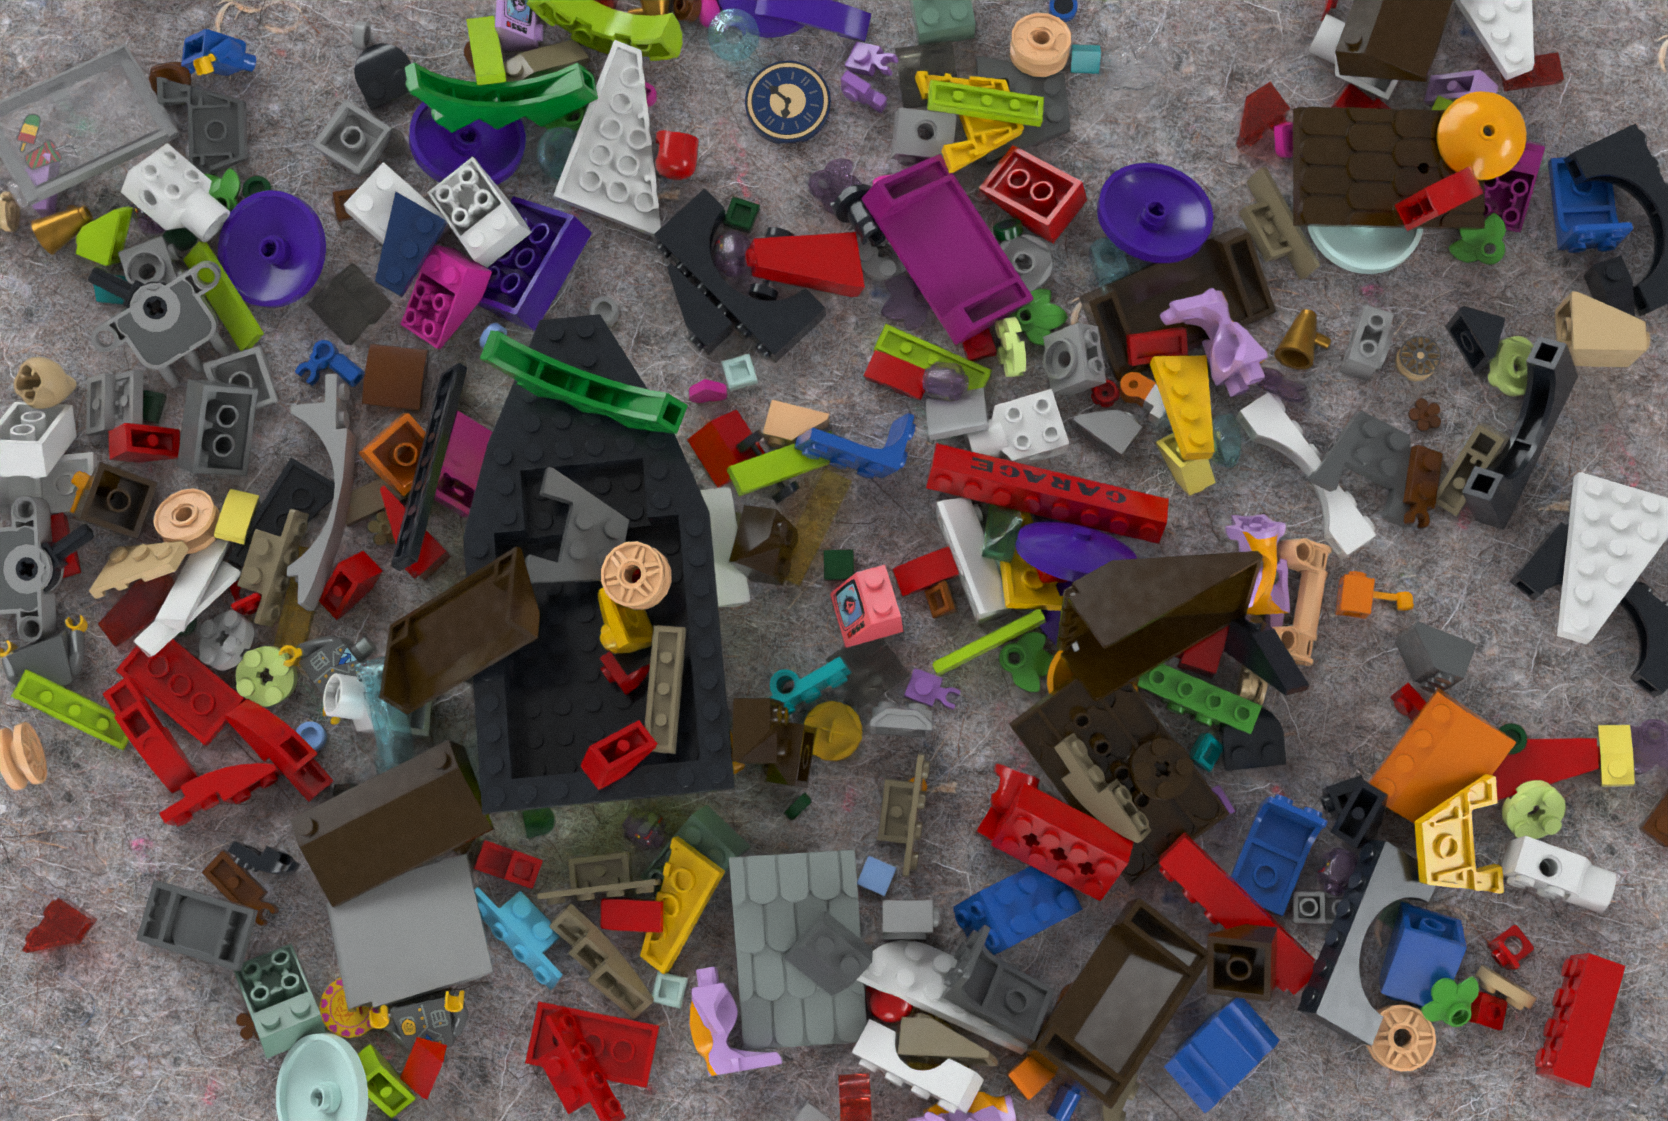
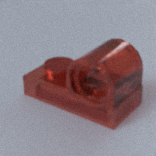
[1500,52,1564,92]
[838,1073,872,1121]

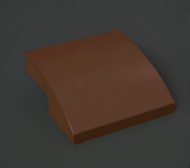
[362,344,429,410]

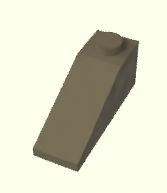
[503,40,591,82]
[1436,423,1510,516]
[898,1013,998,1067]

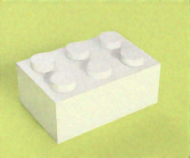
[344,162,450,244]
[0,402,77,479]

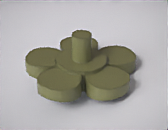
[367,512,395,546]

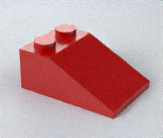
[979,145,1087,244]
[380,485,451,581]

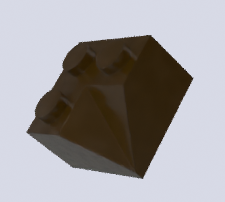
[73,462,158,539]
[729,505,798,586]
[732,698,789,764]
[763,722,817,788]
[1207,924,1277,1002]

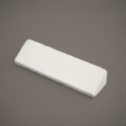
[700,487,750,607]
[155,538,232,632]
[134,561,241,657]

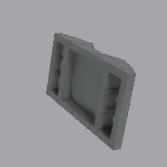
[136,880,258,971]

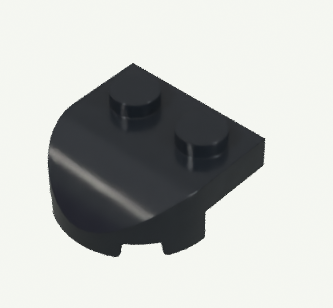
[354,43,411,111]
[1219,706,1286,771]
[228,840,301,876]

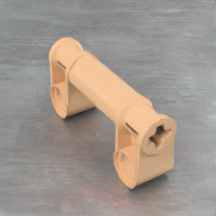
[1272,538,1332,666]

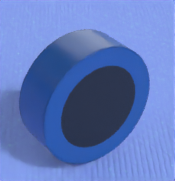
[1049,0,1078,22]

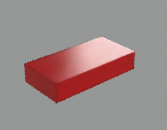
[1126,327,1188,366]

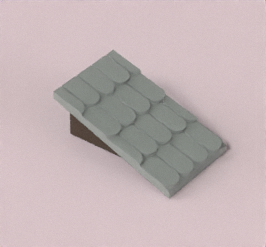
[729,849,867,1050]

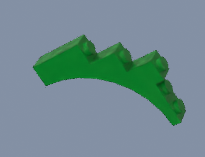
[405,62,598,133]
[480,330,688,434]

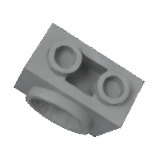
[891,107,956,166]
[118,236,184,310]
[1340,305,1394,381]
[1043,323,1106,396]
[883,900,939,941]

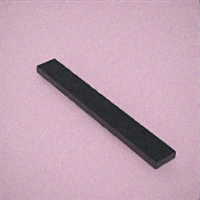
[391,363,467,571]

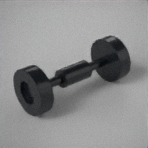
[748,227,795,301]
[735,429,801,505]

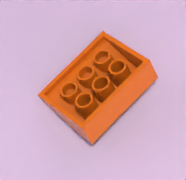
[1368,687,1516,823]

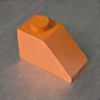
[1005,1055,1056,1101]

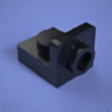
[1320,775,1364,818]

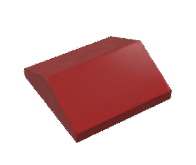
[687,409,766,488]

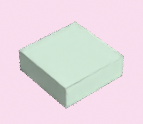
[721,354,758,391]
[652,971,689,1009]

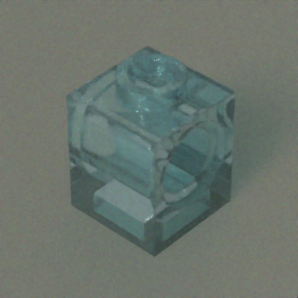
[1088,237,1129,286]

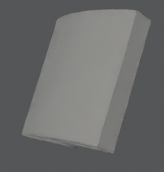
[86,369,143,436]
[926,387,989,440]

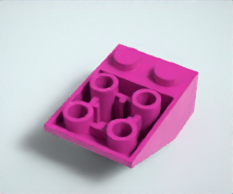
[401,245,492,349]
[434,411,492,518]

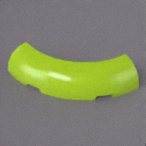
[526,0,683,61]

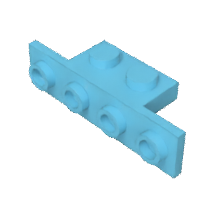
[474,887,563,990]

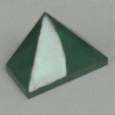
[981,504,1023,563]

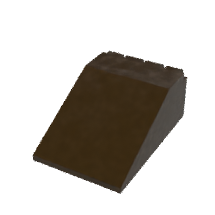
[1056,551,1263,701]

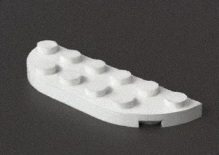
[857,940,1028,1055]

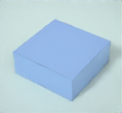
[857,856,897,897]

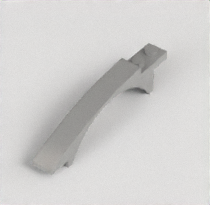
[287,373,357,611]

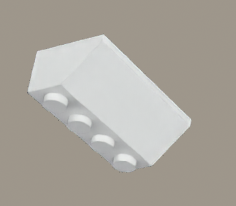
[935,498,1012,625]

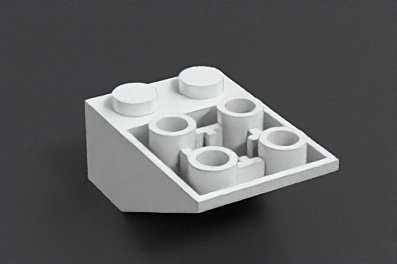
[427,157,532,268]

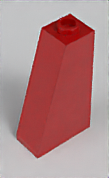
[745,232,865,297]
[1492,738,1600,801]

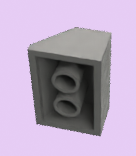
[177,379,258,476]
[1395,621,1477,693]

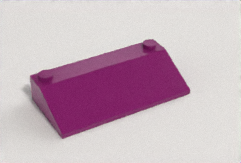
[862,154,1034,346]

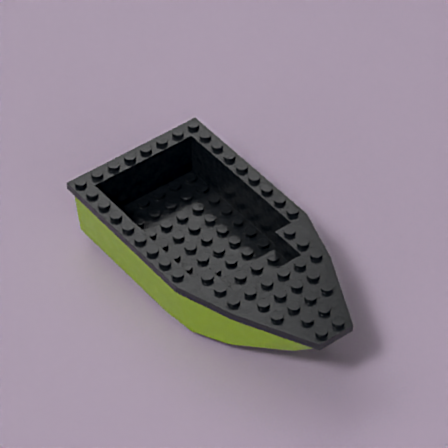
[463,314,735,815]

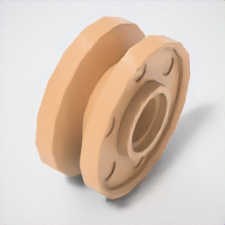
[1010,13,1071,77]
[153,488,221,554]
[601,541,672,610]
[0,722,47,791]
[1366,1004,1436,1072]

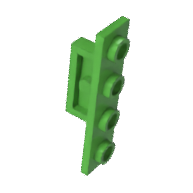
[1137,664,1262,734]

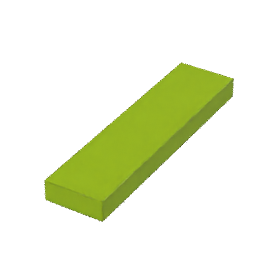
[466,16,506,85]
[927,80,1044,127]
[183,242,264,351]
[873,323,992,391]
[727,431,832,497]
[932,609,1046,676]
[11,669,129,751]

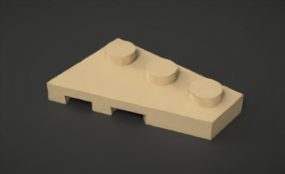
[89,541,189,599]

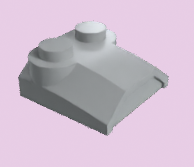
[312,99,393,176]
[203,346,279,409]
[870,701,932,738]

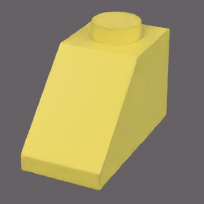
[1156,433,1216,496]
[1598,725,1635,787]

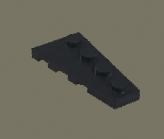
[228,457,335,567]

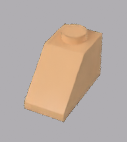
[763,400,830,449]

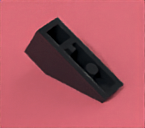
[667,263,734,354]
[1224,614,1309,696]

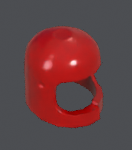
[655,130,699,180]
[990,764,1040,815]
[864,985,914,1024]

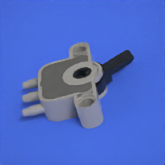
[88,261,230,389]
[0,496,94,642]

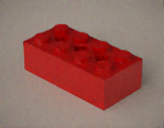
[991,783,1134,902]
[1534,953,1626,1088]

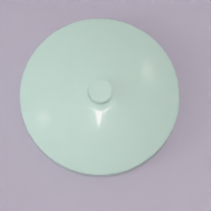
[1308,226,1423,274]
[276,1033,368,1121]

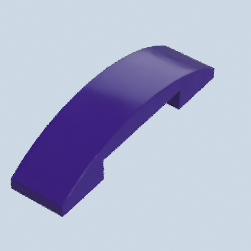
[754,0,871,43]

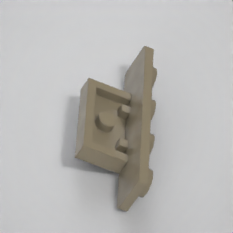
[1239,167,1320,280]
[237,509,309,627]
[877,752,931,877]
[537,852,663,905]

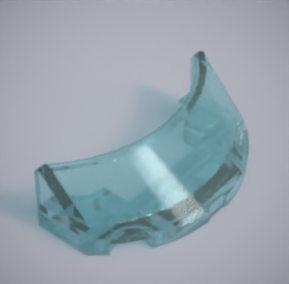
[354,656,414,775]

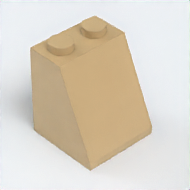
[1555,291,1650,367]

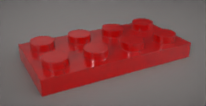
[115,639,246,746]
[525,1001,660,1088]

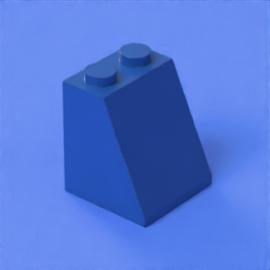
[1379,902,1467,1008]

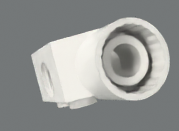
[1308,14,1398,100]
[121,143,230,242]
[963,389,1069,465]
[323,668,432,739]
[1502,836,1616,914]

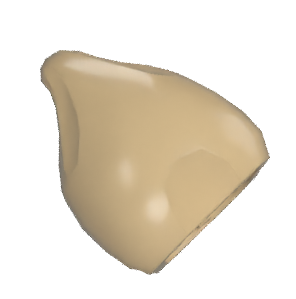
[14,357,77,409]

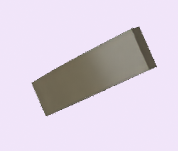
[549,903,654,1019]

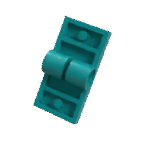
[769,656,852,716]

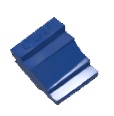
[1164,997,1280,1113]

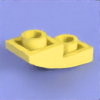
[214,489,259,544]

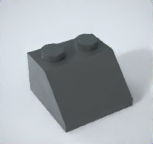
[784,910,873,996]

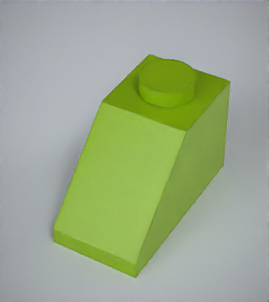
[76,206,133,266]
[357,1044,416,1119]

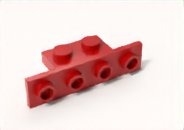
[539,1007,626,1121]

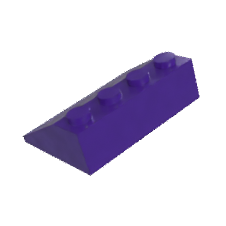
[477,196,592,331]

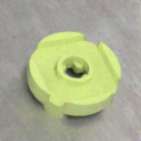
[995,317,1026,377]
[1488,336,1533,396]
[236,646,298,707]
[1502,780,1566,839]

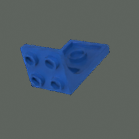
[1548,157,1633,253]
[794,413,916,479]
[1230,794,1328,917]
[953,866,1083,955]

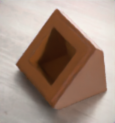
[924,581,959,619]

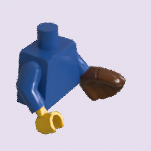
[149,29,256,106]

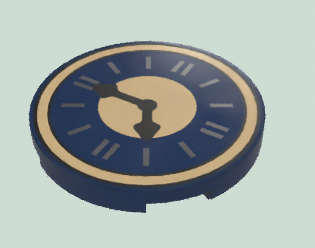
[745,61,831,144]

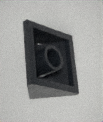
[1445,306,1505,376]

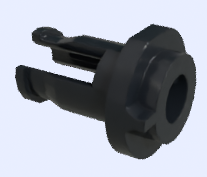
[830,184,886,247]

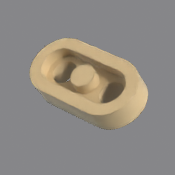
[1475,965,1537,1011]

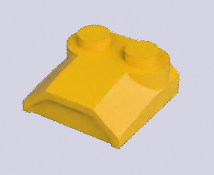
[598,588,653,653]

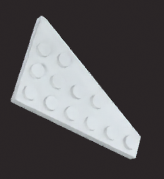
[1455,0,1534,80]
[553,40,661,237]
[1557,472,1668,644]

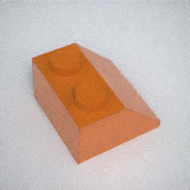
[358,413,426,496]

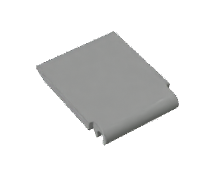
[326,854,494,1012]

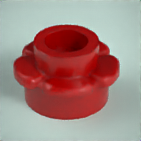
[1091,379,1120,408]

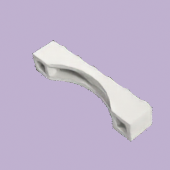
[1236,392,1376,561]

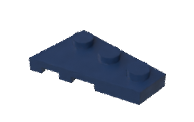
[375,191,448,298]

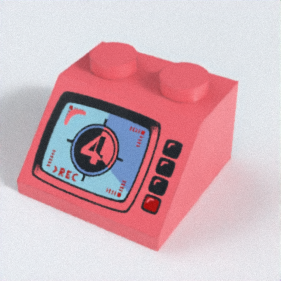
[830,564,904,648]

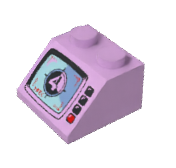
[495,0,544,51]

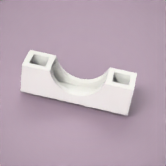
[852,1019,984,1114]

